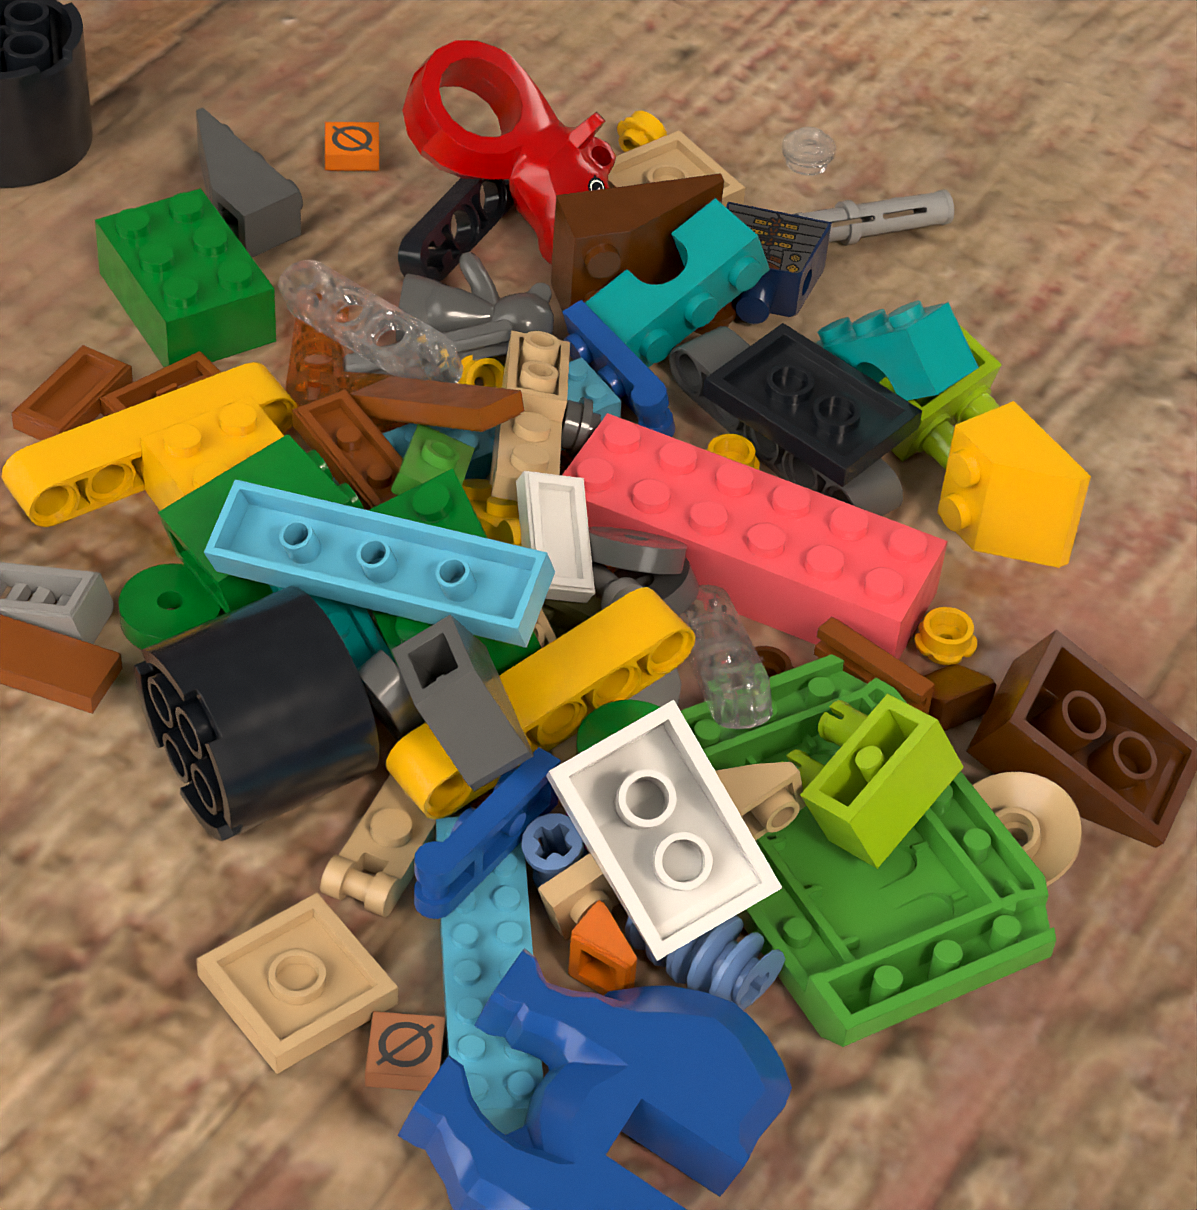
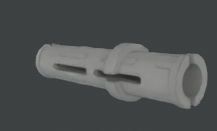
[793,189,954,245]

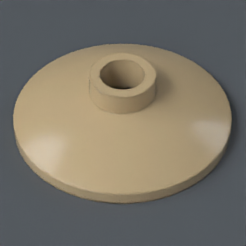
[972,772,1082,886]

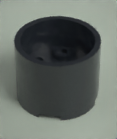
[0,0,93,188]
[134,586,379,841]

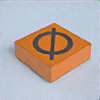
[325,122,379,171]

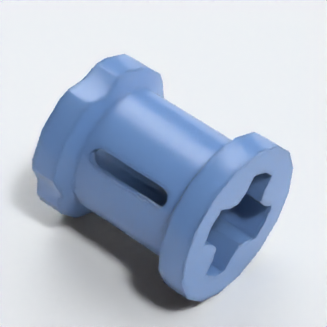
[521,813,588,888]

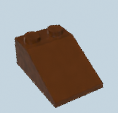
[551,173,724,311]
[966,629,1197,848]

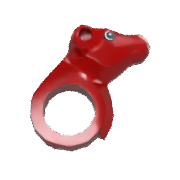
[402,40,616,265]

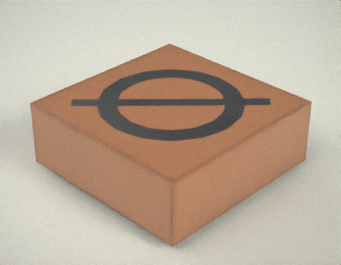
[365,1011,445,1091]

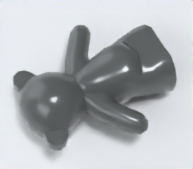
[396,252,554,381]

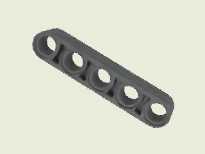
[669,326,903,516]

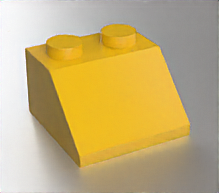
[937,401,1091,568]

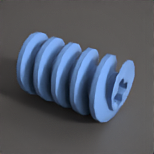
[625,915,786,1010]

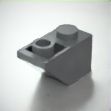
[392,614,534,791]

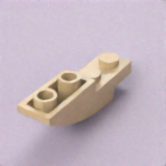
[489,330,570,501]
[538,762,806,940]

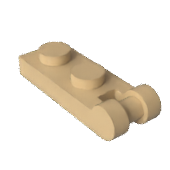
[320,774,450,918]

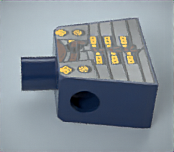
[726,202,832,324]

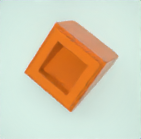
[568,900,637,996]

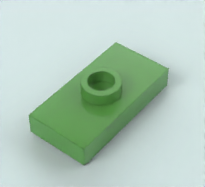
[391,424,475,496]

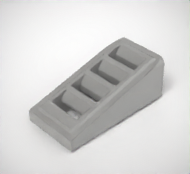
[0,562,114,644]

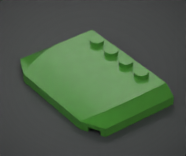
[681,654,1056,1047]

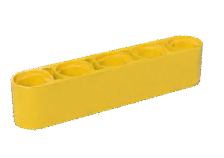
[1,362,297,527]
[386,587,696,820]

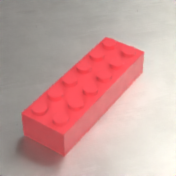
[562,413,948,660]

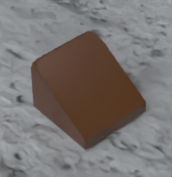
[924,664,997,731]

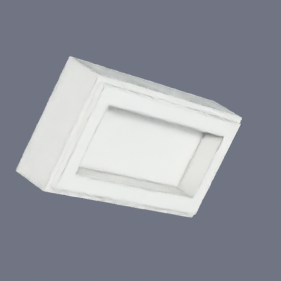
[516,471,595,603]

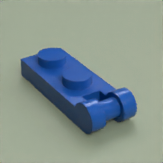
[562,300,675,437]
[414,747,561,919]

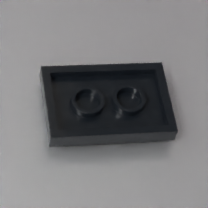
[703,323,922,487]

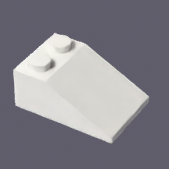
[546,700,782,961]

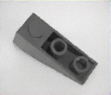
[196,107,303,258]

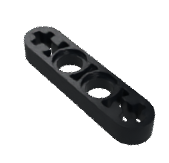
[398,178,514,282]

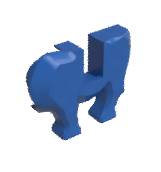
[397,948,792,1210]

